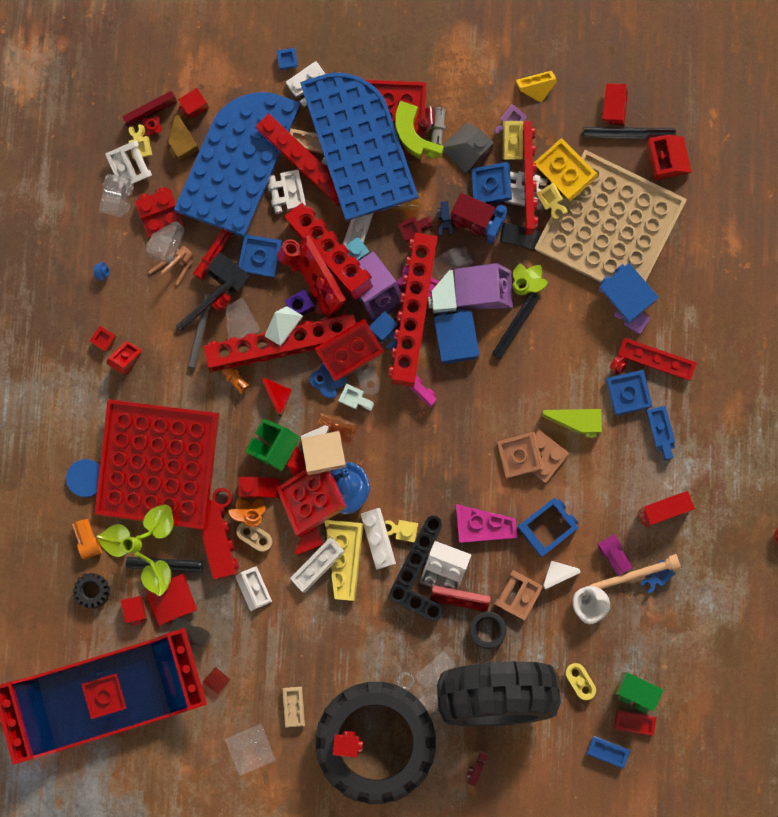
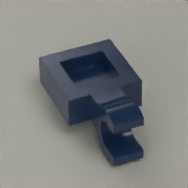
[437,201,453,237]

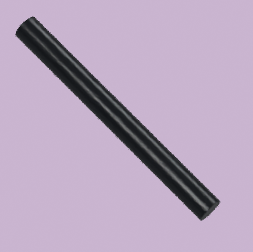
[176,277,237,331]

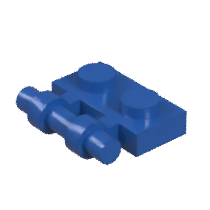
[485,205,507,245]

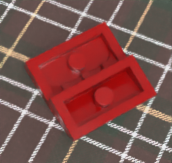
[145,574,198,626]

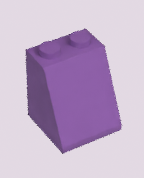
[349,251,401,322]
[453,263,513,309]

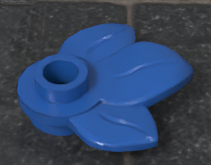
[309,363,347,398]

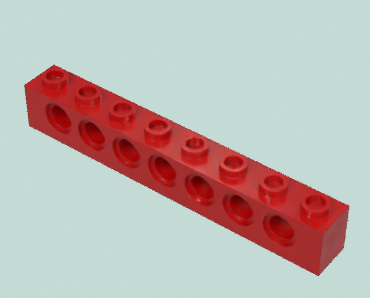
[388,233,438,387]
[203,313,356,373]

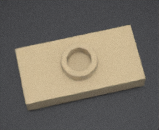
[290,129,324,155]
[282,687,305,728]

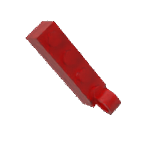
[201,488,240,581]

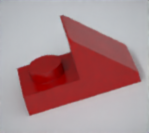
[106,340,142,375]

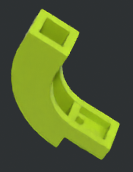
[396,101,444,159]

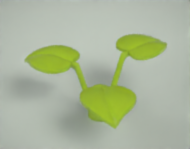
[96,505,174,596]

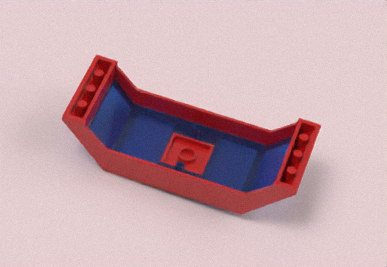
[0,628,207,765]

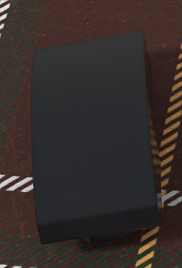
[499,223,540,251]

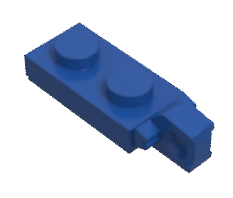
[646,406,675,461]

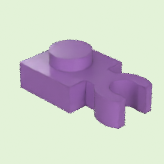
[494,104,527,139]
[614,312,650,335]

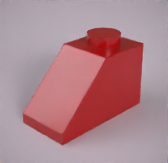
[239,477,279,499]

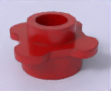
[142,115,162,136]
[610,356,627,376]

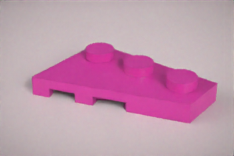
[456,504,517,543]

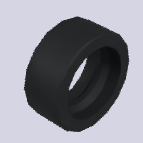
[469,611,507,649]

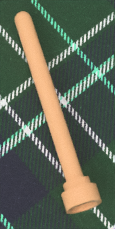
[590,554,681,589]

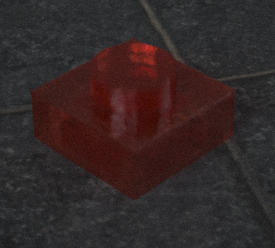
[203,667,231,695]

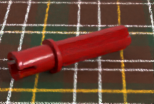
[193,229,232,280]

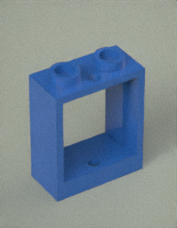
[517,498,578,558]

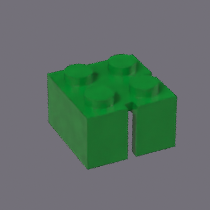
[245,419,301,471]
[613,672,664,713]

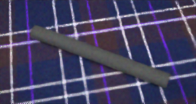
[188,294,210,369]

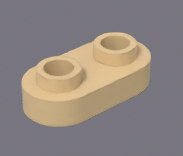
[237,522,273,552]

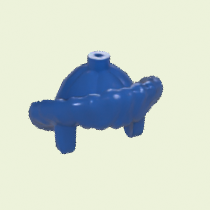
[331,462,370,515]

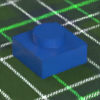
[277,47,298,71]

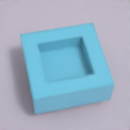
[346,237,370,261]

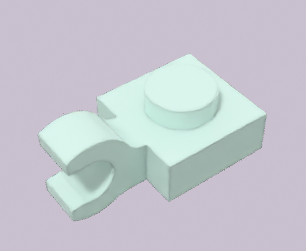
[338,384,374,411]

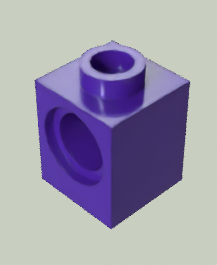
[285,289,315,316]

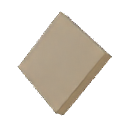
[301,431,346,475]

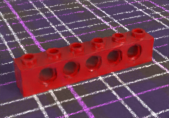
[284,203,373,300]

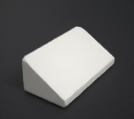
[235,566,272,611]

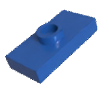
[586,736,631,769]

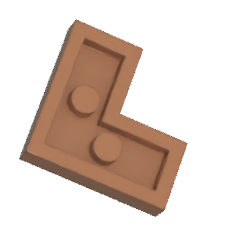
[532,430,569,484]

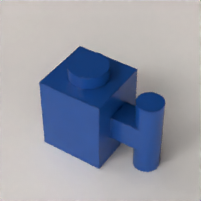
[369,311,399,351]

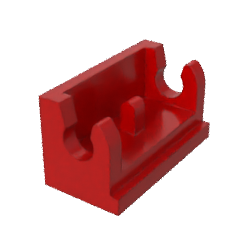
[602,83,628,126]

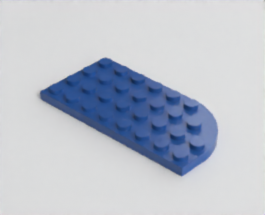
[300,73,418,222]
[174,92,301,237]

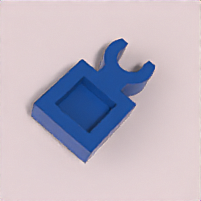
[640,559,676,594]

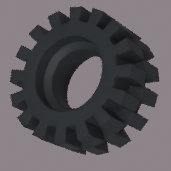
[73,573,110,608]

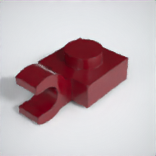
[398,216,433,243]

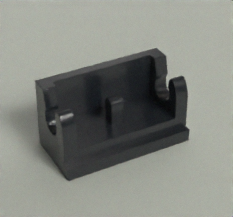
[203,252,249,294]

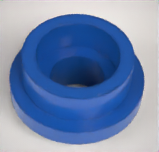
[94,262,110,281]

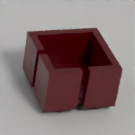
[450,192,495,237]

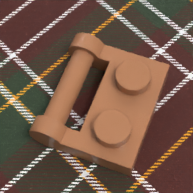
[494,570,543,621]

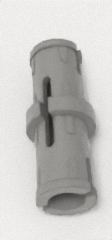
[431,107,446,146]

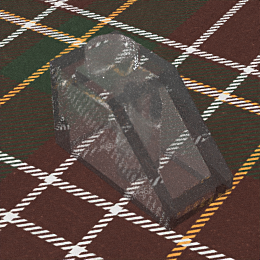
[145,222,185,263]

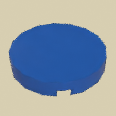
[66,459,100,497]

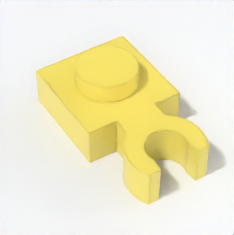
[129,124,152,160]
[536,183,568,219]
[385,520,418,543]

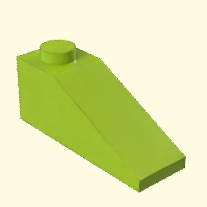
[542,409,602,438]

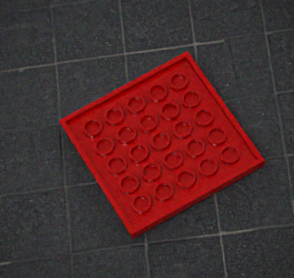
[95,399,219,530]

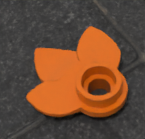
[228,498,266,527]

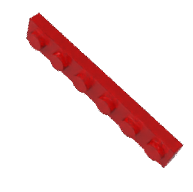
[255,113,340,206]
[523,121,538,235]

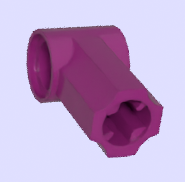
[597,534,632,576]

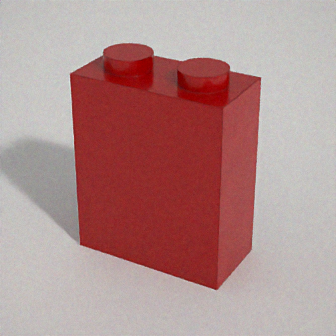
[638,491,695,528]

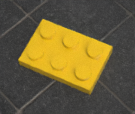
[534,138,598,202]

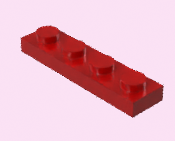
[618,338,697,381]

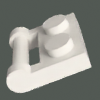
[105,140,152,189]

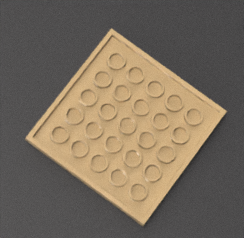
[535,150,687,282]

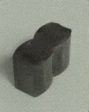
[169,618,213,648]

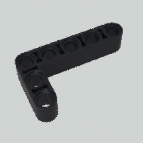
[390,515,442,621]

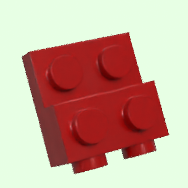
[135,187,185,239]

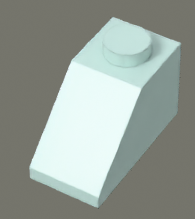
[428,270,457,314]

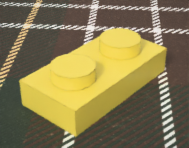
[502,121,523,160]

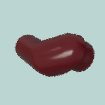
[418,107,435,131]

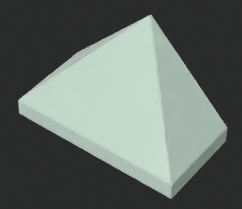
[265,306,303,346]

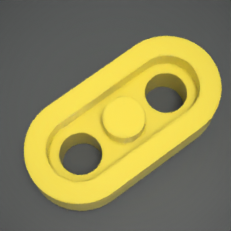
[565,663,596,700]

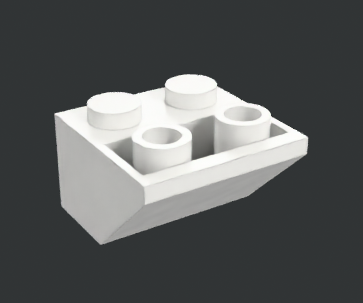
[419,541,471,590]

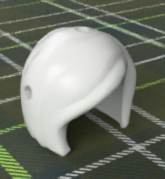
[572,586,610,625]

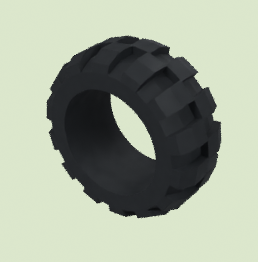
[437,661,561,726]
[315,682,436,805]

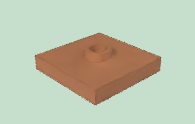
[497,432,544,479]

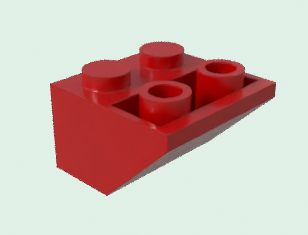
[646,135,692,180]

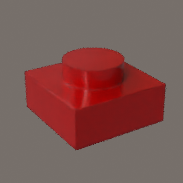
[89,326,116,352]

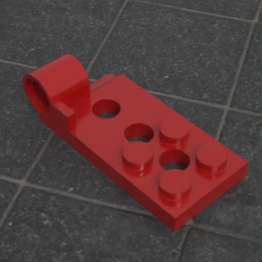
[277,235,346,317]

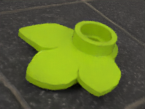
[513,264,548,295]

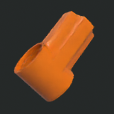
[72,519,102,560]

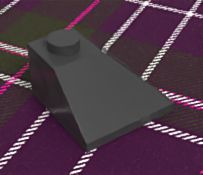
[442,122,494,174]

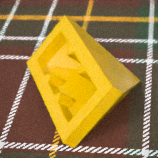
[516,71,557,103]

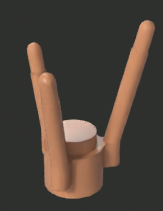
[148,246,194,286]

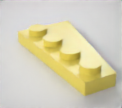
[325,520,363,601]

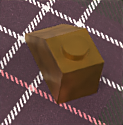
[168,115,199,162]

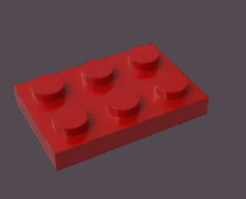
[315,319,384,381]

